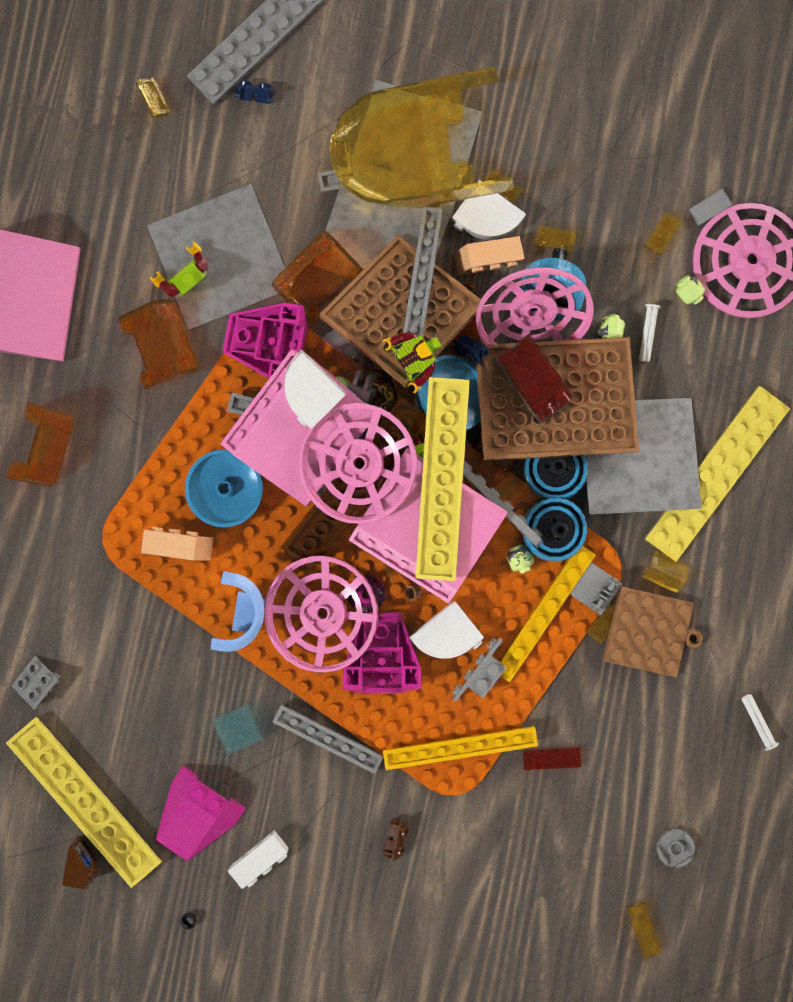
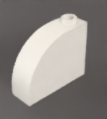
[451,180,526,240]
[284,349,345,429]
[409,601,484,658]

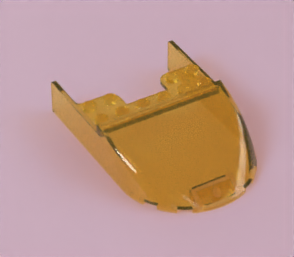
[330,67,515,208]

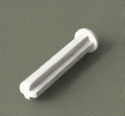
[639,304,661,362]
[742,694,779,751]

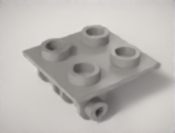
[570,563,622,615]
[12,656,60,710]

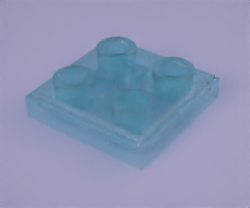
[212,704,263,755]

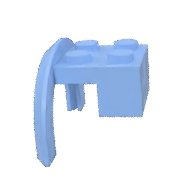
[211,571,265,652]

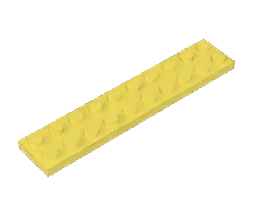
[415,377,470,581]
[644,386,790,562]
[6,717,162,888]

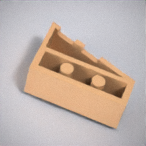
[453,236,524,276]
[141,527,213,560]

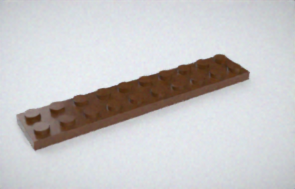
[281,395,427,569]

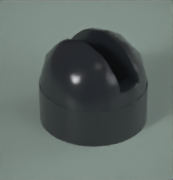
[180,912,196,930]

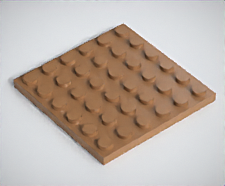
[319,235,485,388]

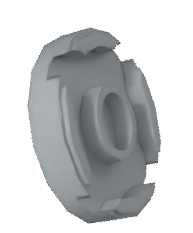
[656,829,695,868]

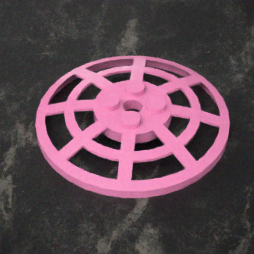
[692,203,793,318]
[476,268,594,345]
[299,403,417,524]
[264,556,378,672]

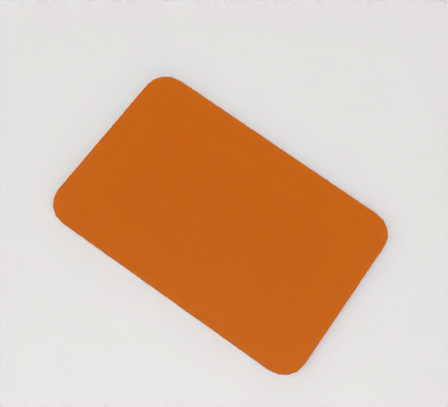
[102,328,622,795]

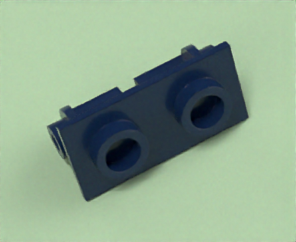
[235,80,276,104]
[452,335,489,365]

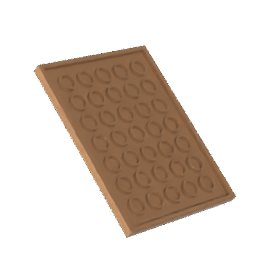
[476,337,639,461]

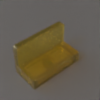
[643,551,689,593]

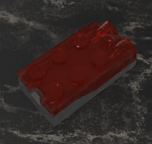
[495,334,573,424]

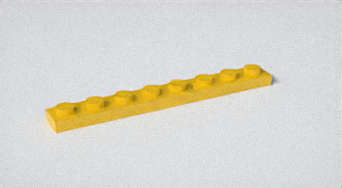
[500,546,596,682]
[383,726,538,770]

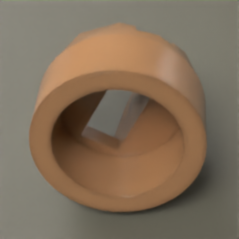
[405,585,422,601]

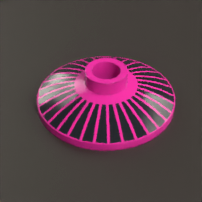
[347,575,385,613]

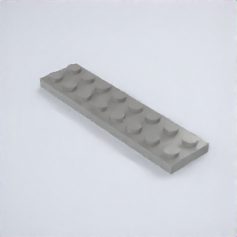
[187,0,324,105]

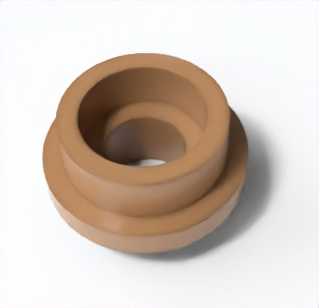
[685,629,703,648]

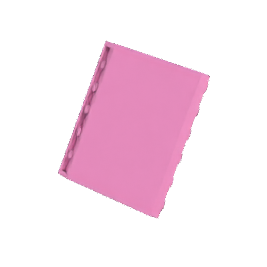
[0,230,81,362]
[220,350,373,506]
[349,448,507,603]

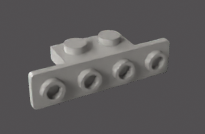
[452,637,507,702]

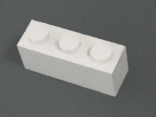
[228,830,289,889]

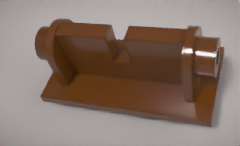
[383,818,409,861]

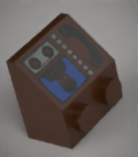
[62,837,99,889]

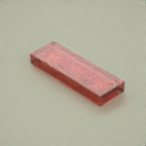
[522,747,581,770]

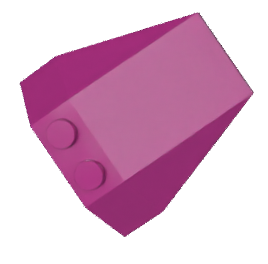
[222,303,308,378]
[343,613,421,694]
[156,765,246,861]

